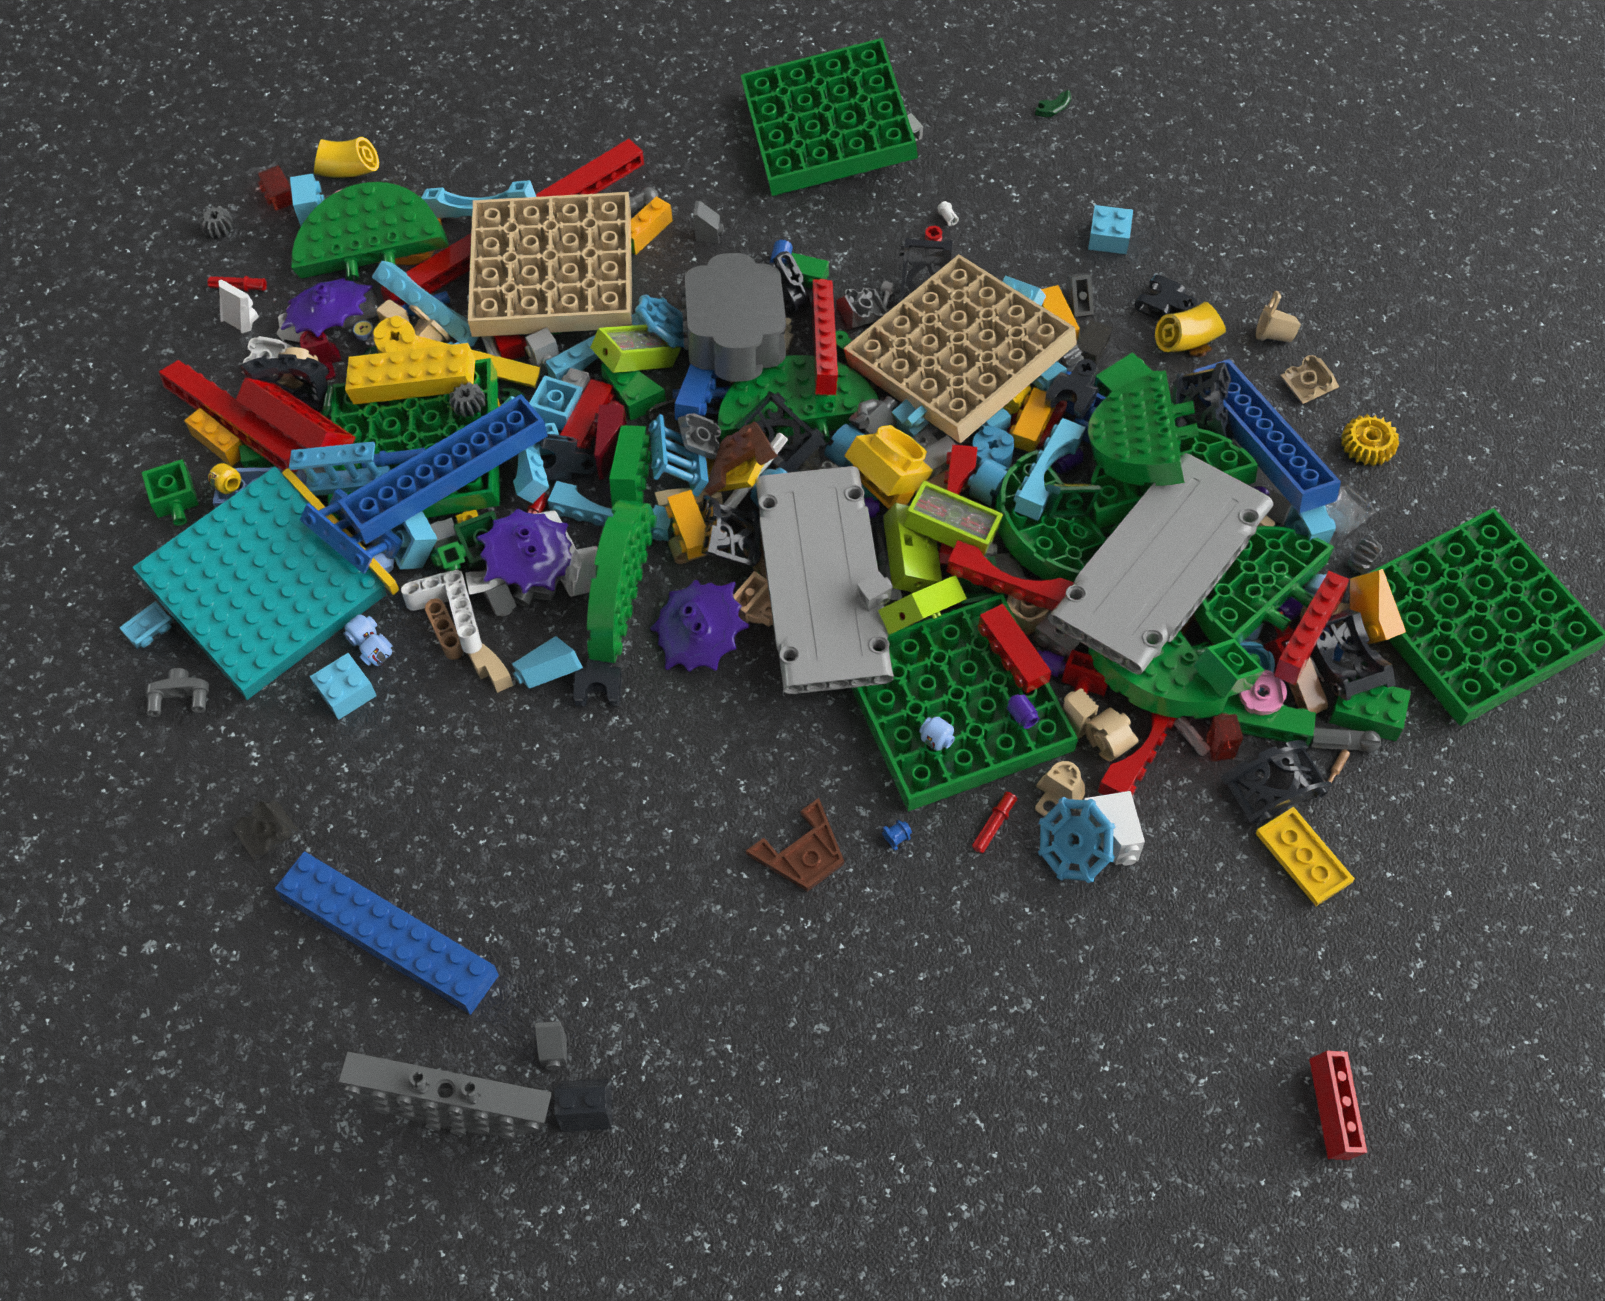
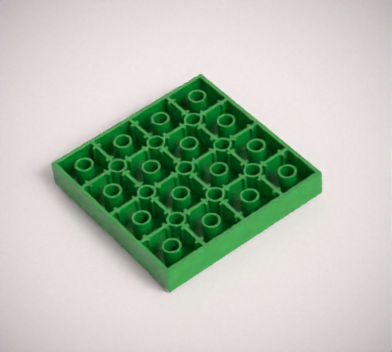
[741,38,918,196]
[328,358,500,531]
[1369,508,1605,727]
[851,594,1078,811]

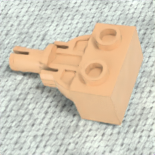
[733,571,773,627]

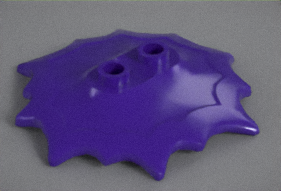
[281,278,373,337]
[476,509,572,594]
[650,580,749,672]

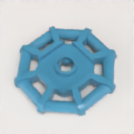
[635,295,684,348]
[1038,797,1115,883]

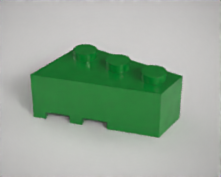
[601,363,666,421]

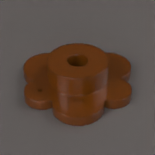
[1188,344,1212,357]

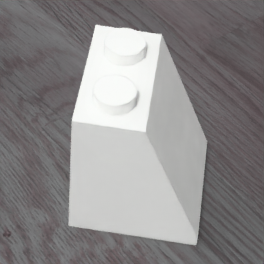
[1080,791,1145,865]

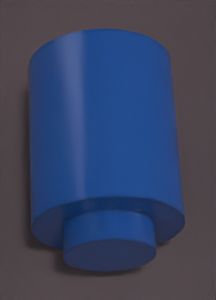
[770,240,793,267]

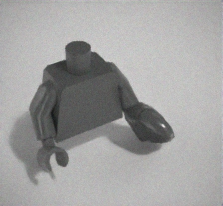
[848,396,897,435]

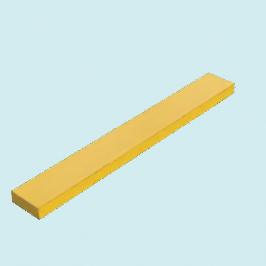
[395,336,541,388]
[282,468,399,595]

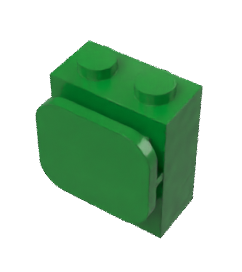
[1094,352,1153,398]

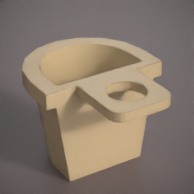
[1256,291,1301,342]
[409,305,450,342]
[1035,761,1085,817]

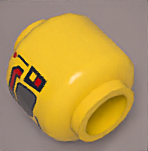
[208,463,241,494]

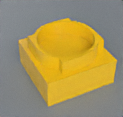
[844,425,933,496]

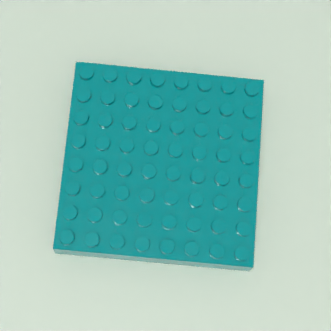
[133,467,387,700]

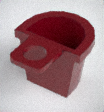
[300,331,342,381]

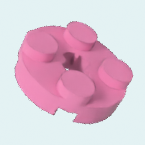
[1239,670,1287,715]

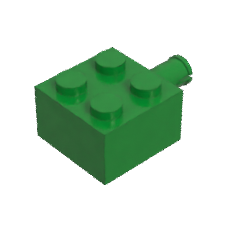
[142,459,199,526]
[1193,638,1265,699]

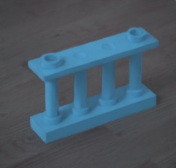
[648,414,709,497]
[289,442,390,496]

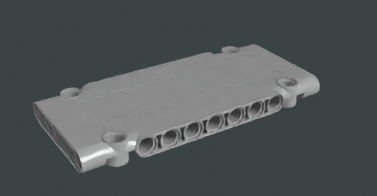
[1048,453,1273,675]
[756,466,894,694]

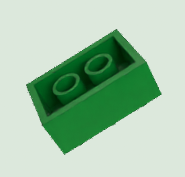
[1329,678,1411,741]

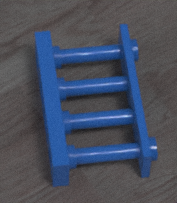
[300,489,403,574]

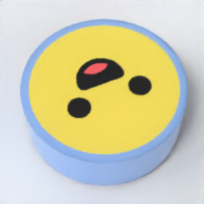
[353,321,373,341]

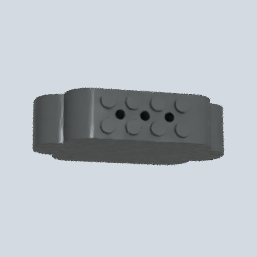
[681,253,786,381]

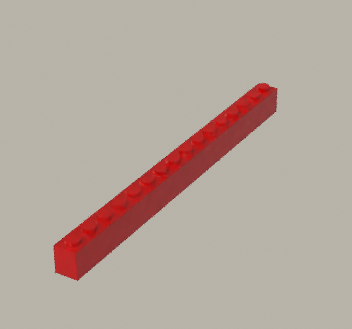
[380,139,644,306]

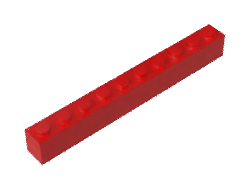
[159,360,306,473]

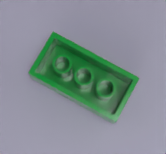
[609,425,652,508]

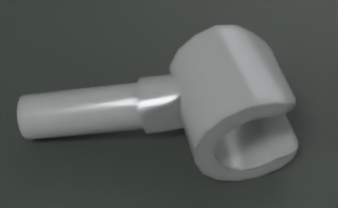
[881,281,894,307]

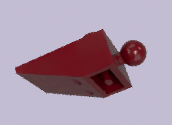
[595,401,627,480]

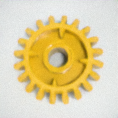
[1341,414,1399,466]

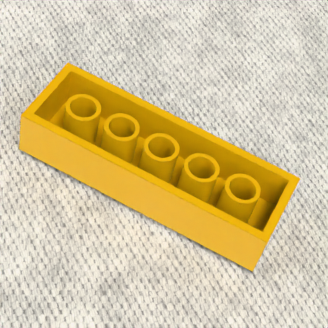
[345,343,475,405]

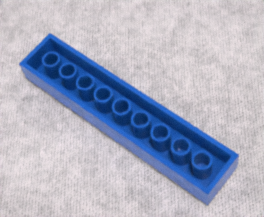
[1193,359,1341,514]
[338,394,548,544]
[275,851,499,1015]

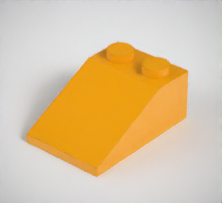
[1350,569,1406,644]

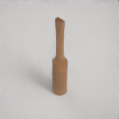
[1328,749,1350,783]

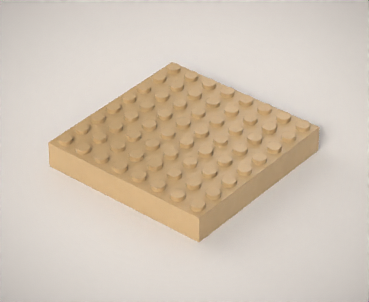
[468,192,632,337]
[844,254,1077,443]

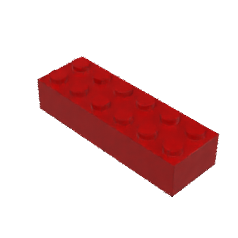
[236,377,356,449]

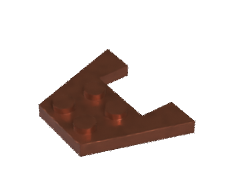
[705,421,778,496]
[746,798,844,892]

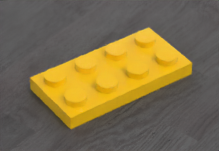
[704,456,764,492]
[1255,807,1354,906]

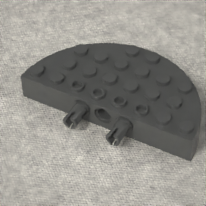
[339,1052,552,1139]

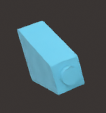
[512,636,583,688]

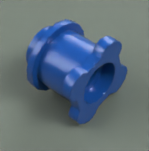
[882,820,912,851]

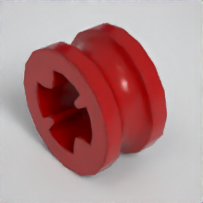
[925,226,942,241]

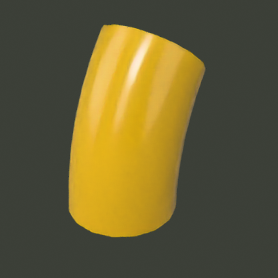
[314,137,379,178]
[1155,302,1226,352]

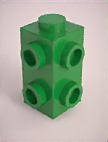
[430,541,466,572]

